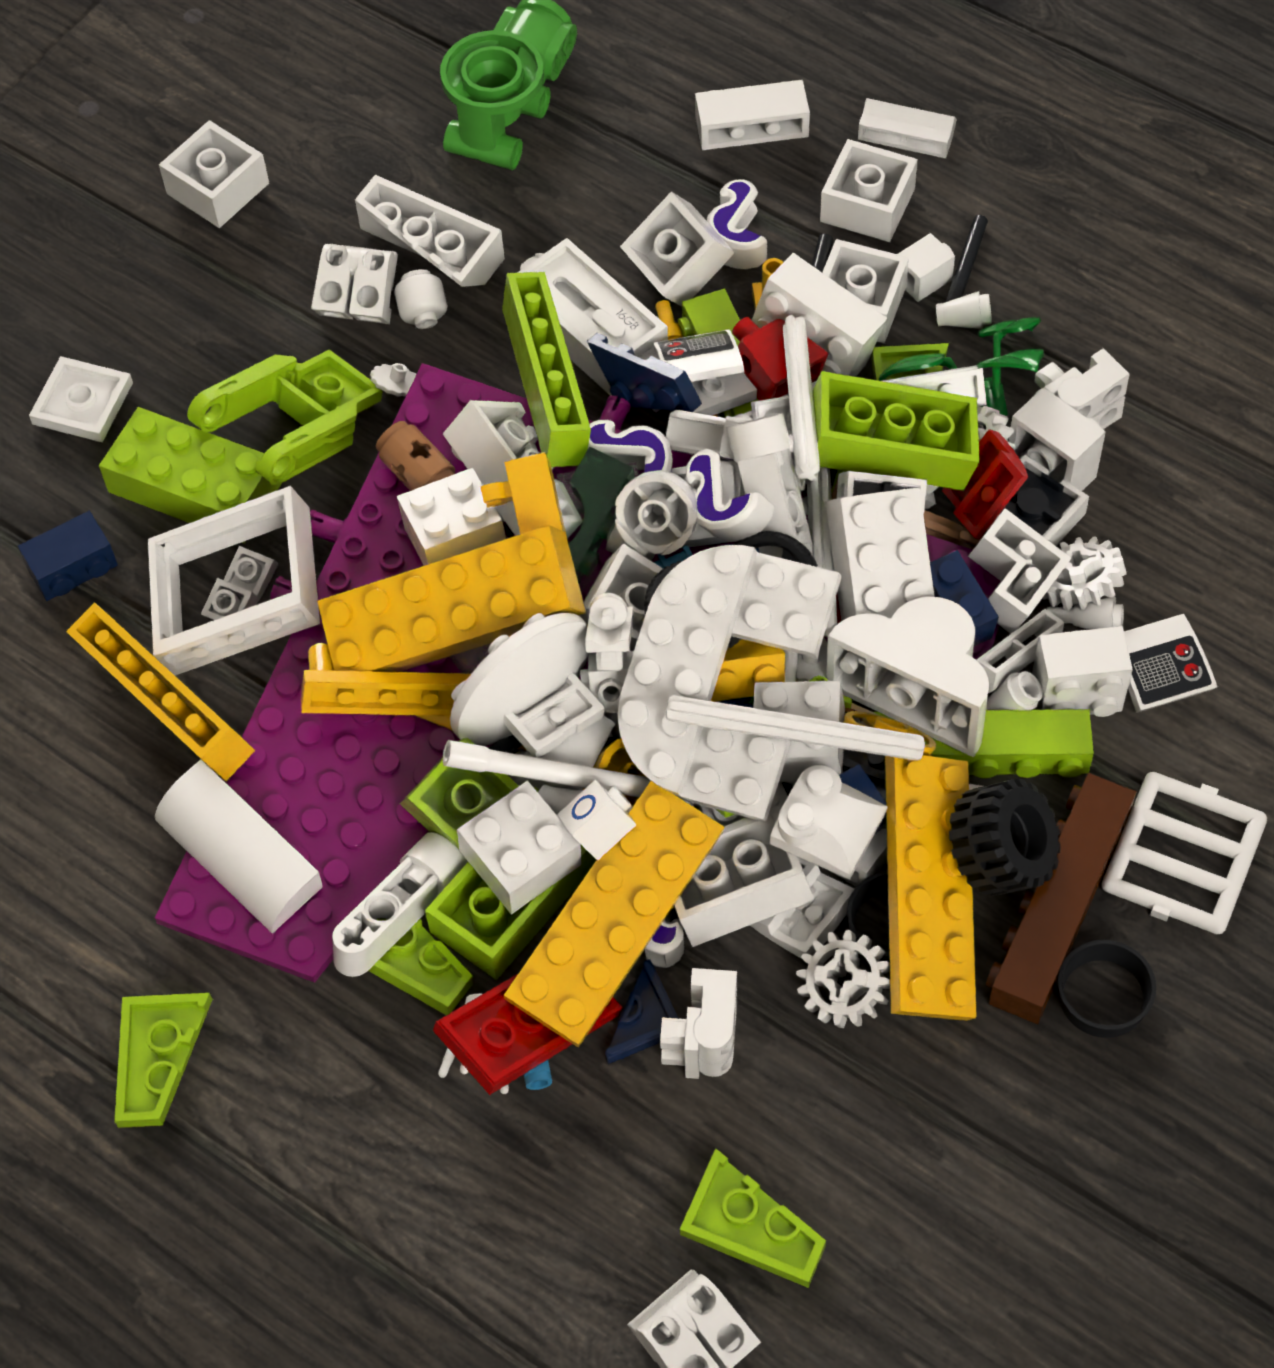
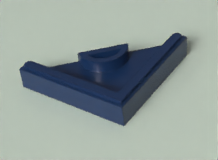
[605,959,679,1064]

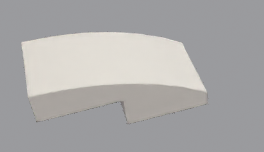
[201,546,278,620]

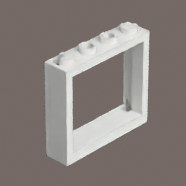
[148,486,320,676]

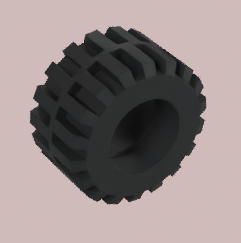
[949,779,1061,896]

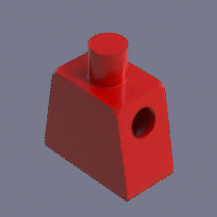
[732,317,828,401]

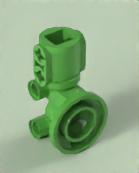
[440,0,577,171]

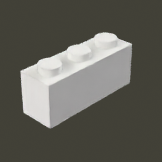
[695,80,810,150]

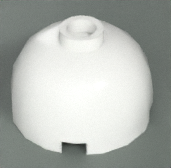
[615,470,697,555]

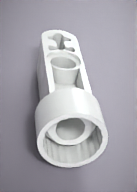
[726,413,814,558]
[332,832,467,977]

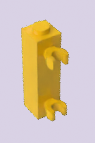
[480,452,568,541]

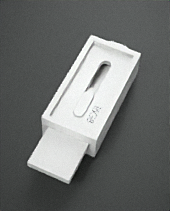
[517,238,668,413]

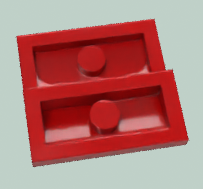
[942,429,1028,540]

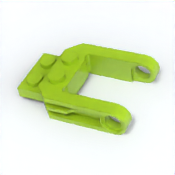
[187,350,383,485]

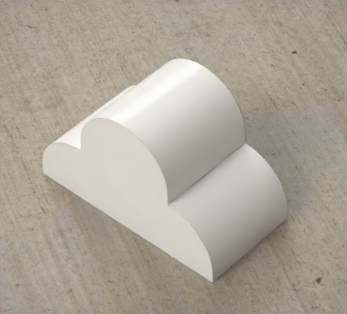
[826,597,989,757]

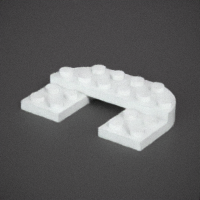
[618,545,842,822]

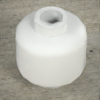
[394,269,448,329]

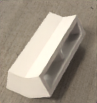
[858,98,957,158]
[977,609,1065,693]

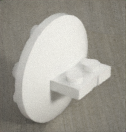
[450,613,605,758]

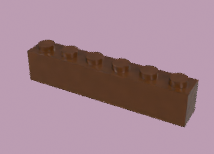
[985,773,1137,1025]

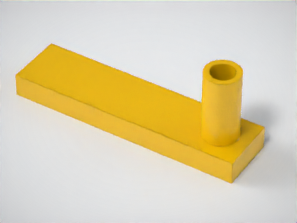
[301,643,471,716]

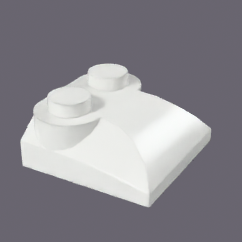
[770,765,888,880]

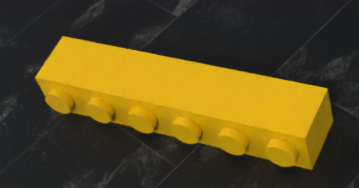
[66,602,255,781]

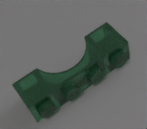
[568,446,635,584]

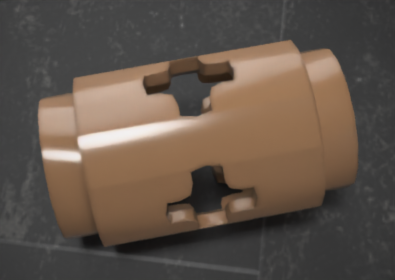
[376,421,455,491]

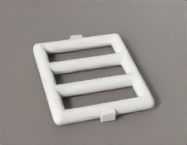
[1102,772,1267,934]

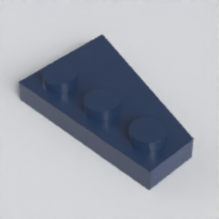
[586,333,702,412]

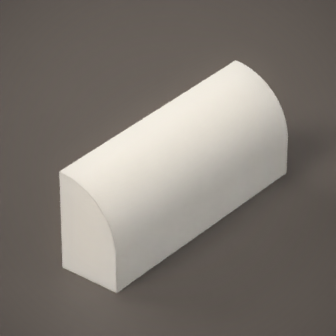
[155,759,323,934]

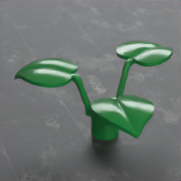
[879,317,1044,416]

